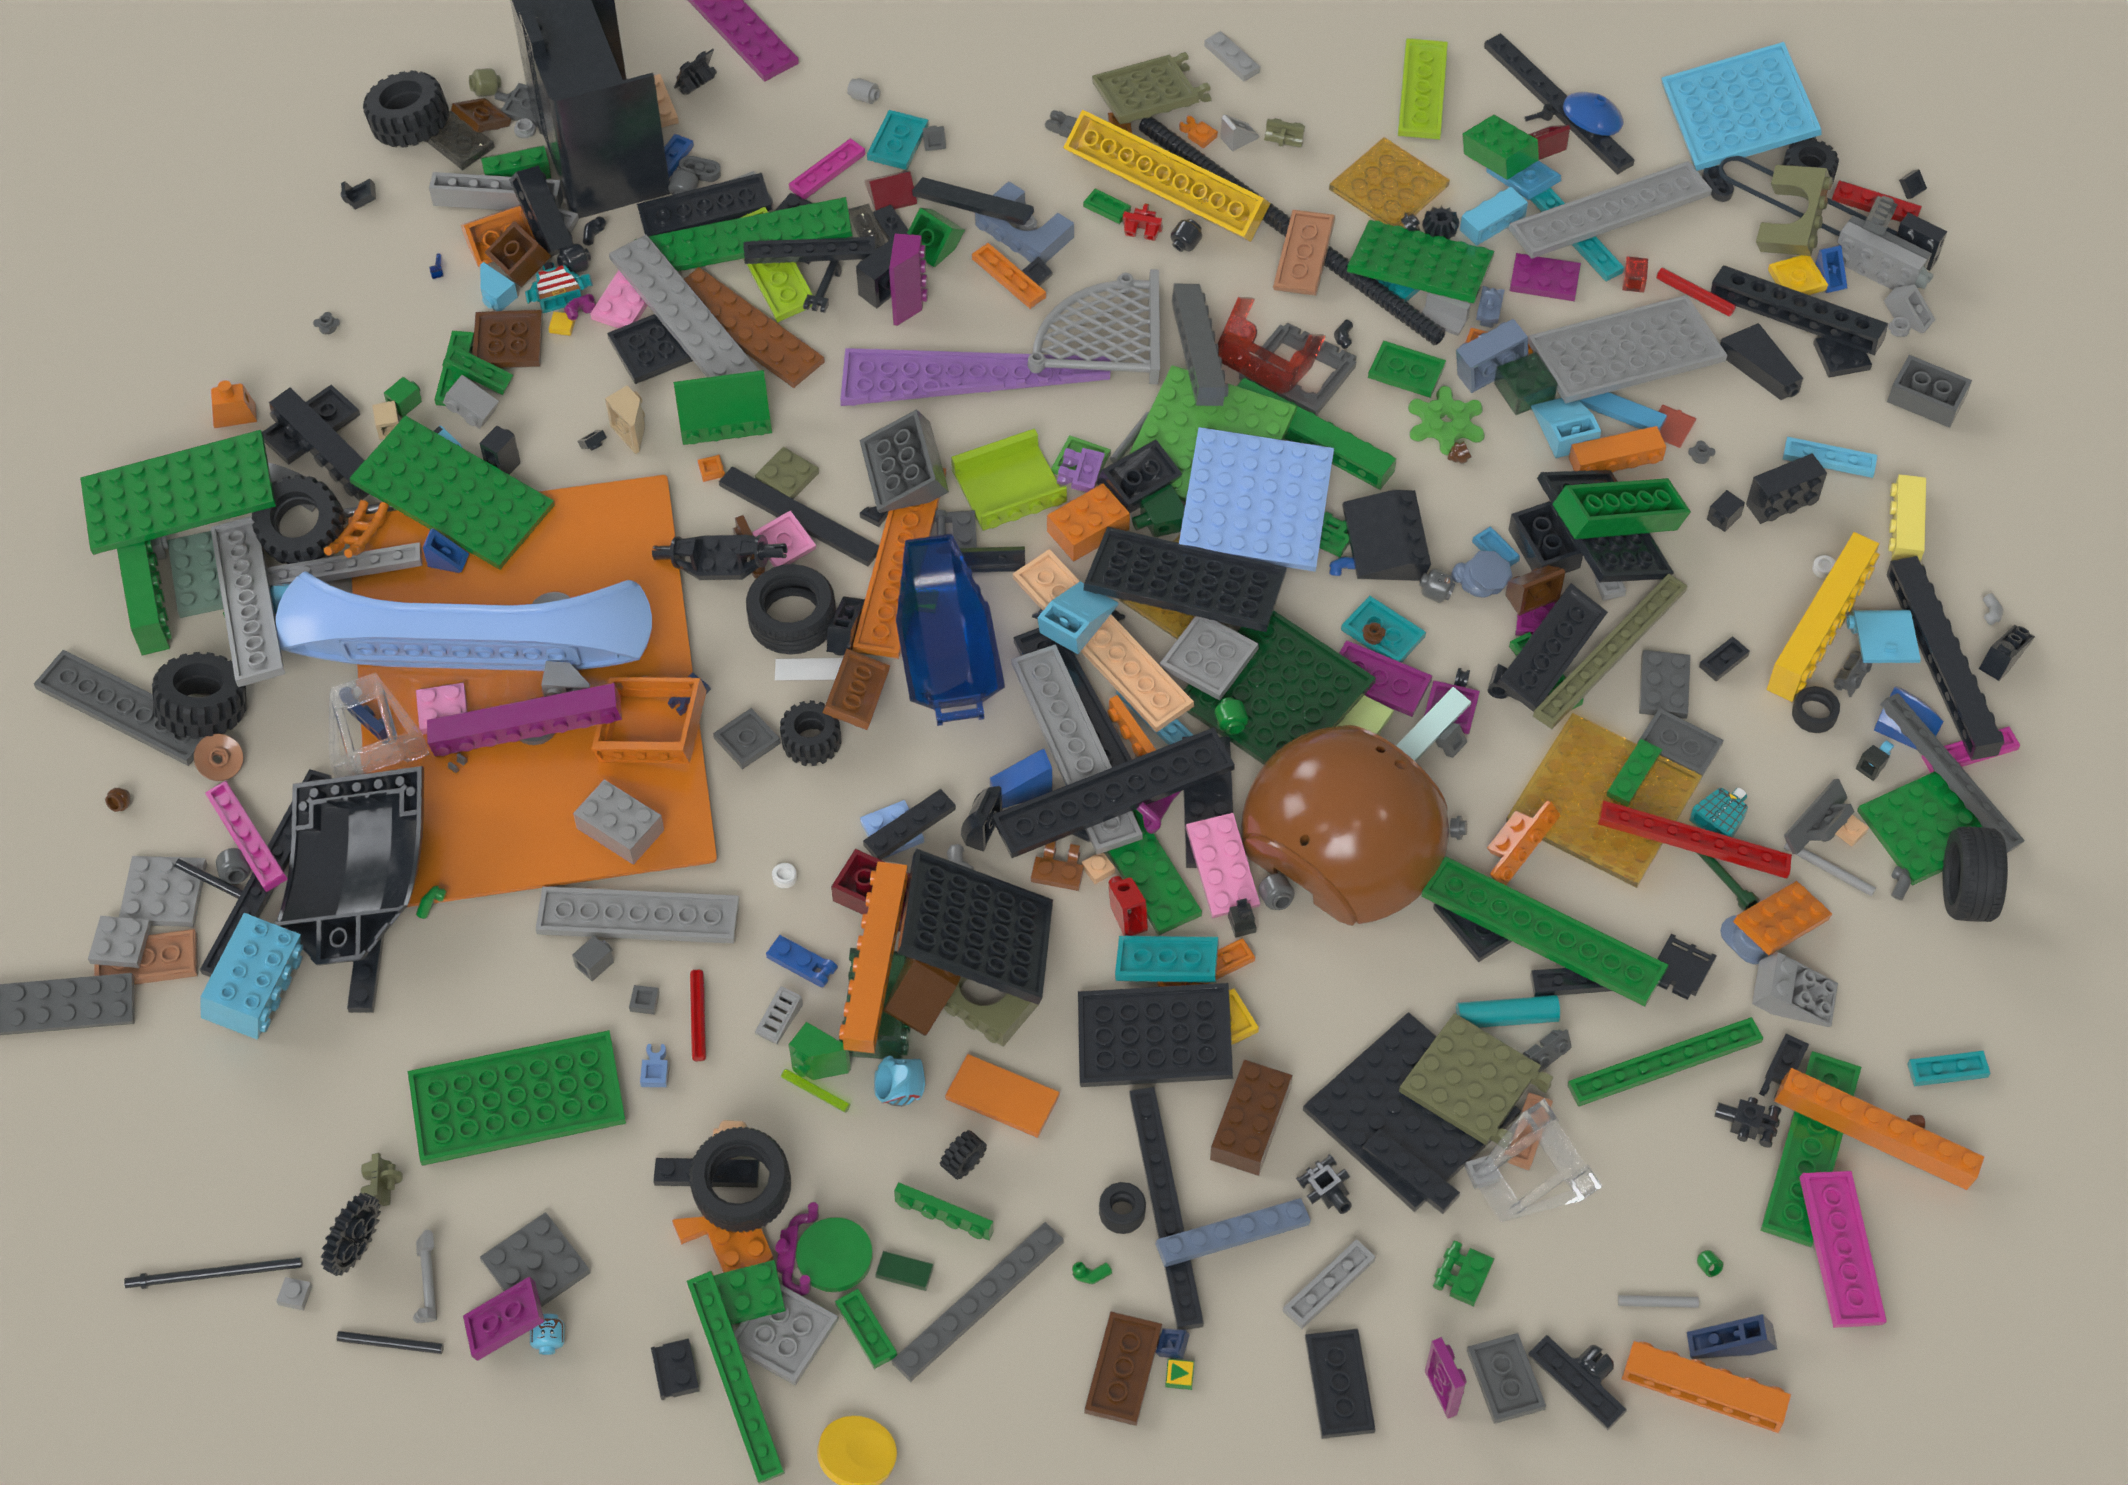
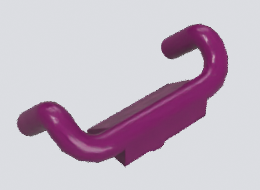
[1137,791,1181,834]
[775,1202,819,1296]

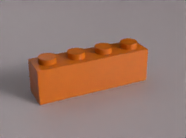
[1569,426,1666,473]

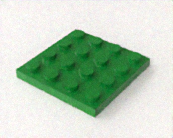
[1857,771,1982,886]

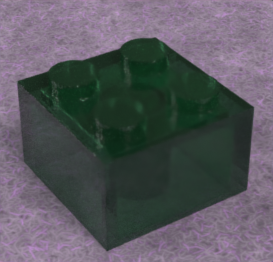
[1494,352,1558,415]

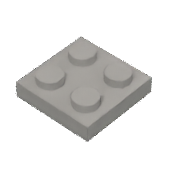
[88,916,151,968]

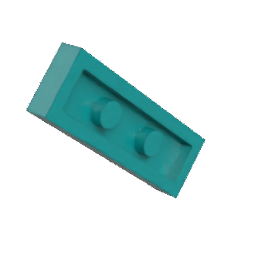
[1907,1051,1991,1087]

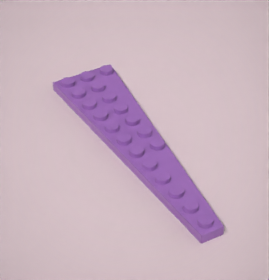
[840,348,1111,406]

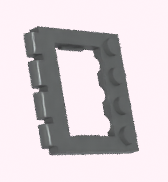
[1239,323,1357,416]

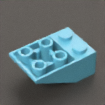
[1531,398,1601,458]
[1038,581,1119,654]

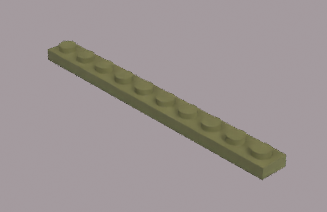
[1533,574,1688,729]

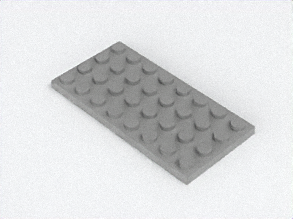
[1528,295,1727,403]

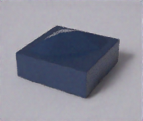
[1156,1328,1190,1359]

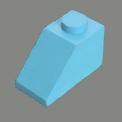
[480,262,518,311]

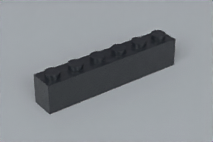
[269,387,370,501]

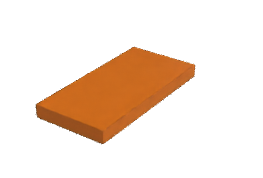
[945,1054,1060,1138]

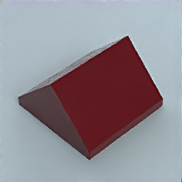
[1529,125,1570,160]
[865,171,917,211]

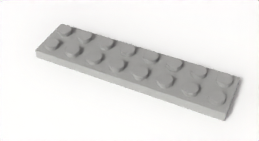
[536,887,740,944]

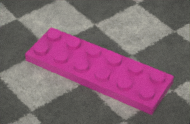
[1800,1171,1887,1328]

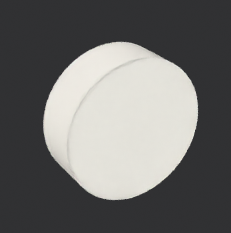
[1812,555,1836,579]
[772,863,797,888]

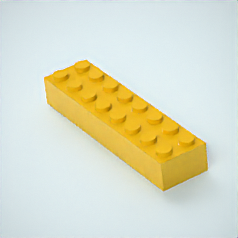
[1766,532,1880,702]

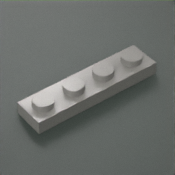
[1283,1239,1376,1329]

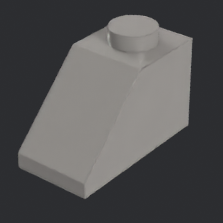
[1884,284,1935,333]

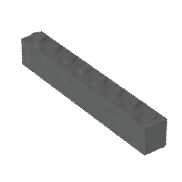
[1171,283,1229,406]

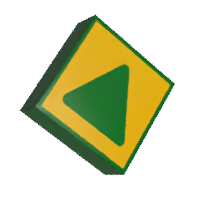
[1165,1359,1194,1390]

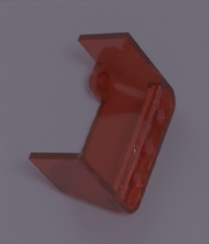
[1217,297,1326,394]

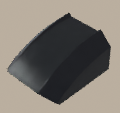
[961,786,1002,852]

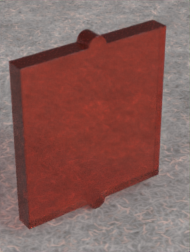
[1658,404,1697,448]

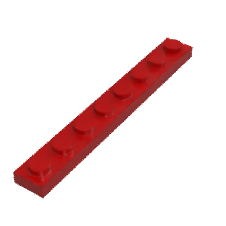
[1598,800,1792,879]

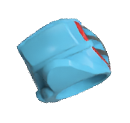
[874,1056,925,1107]

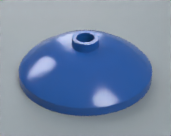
[1563,92,1624,135]

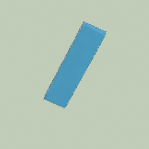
[1579,392,1667,432]

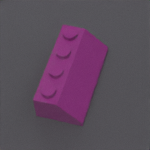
[889,234,928,326]

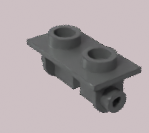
[1834,651,1872,697]
[1523,1029,1572,1072]

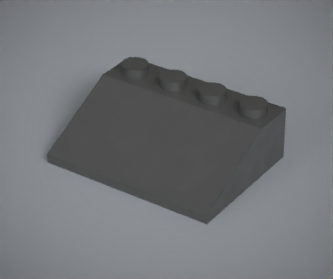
[859,409,949,513]

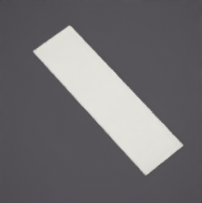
[775,658,843,680]

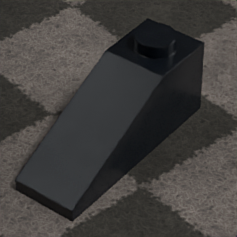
[826,596,865,656]

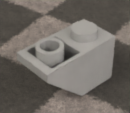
[541,661,590,697]

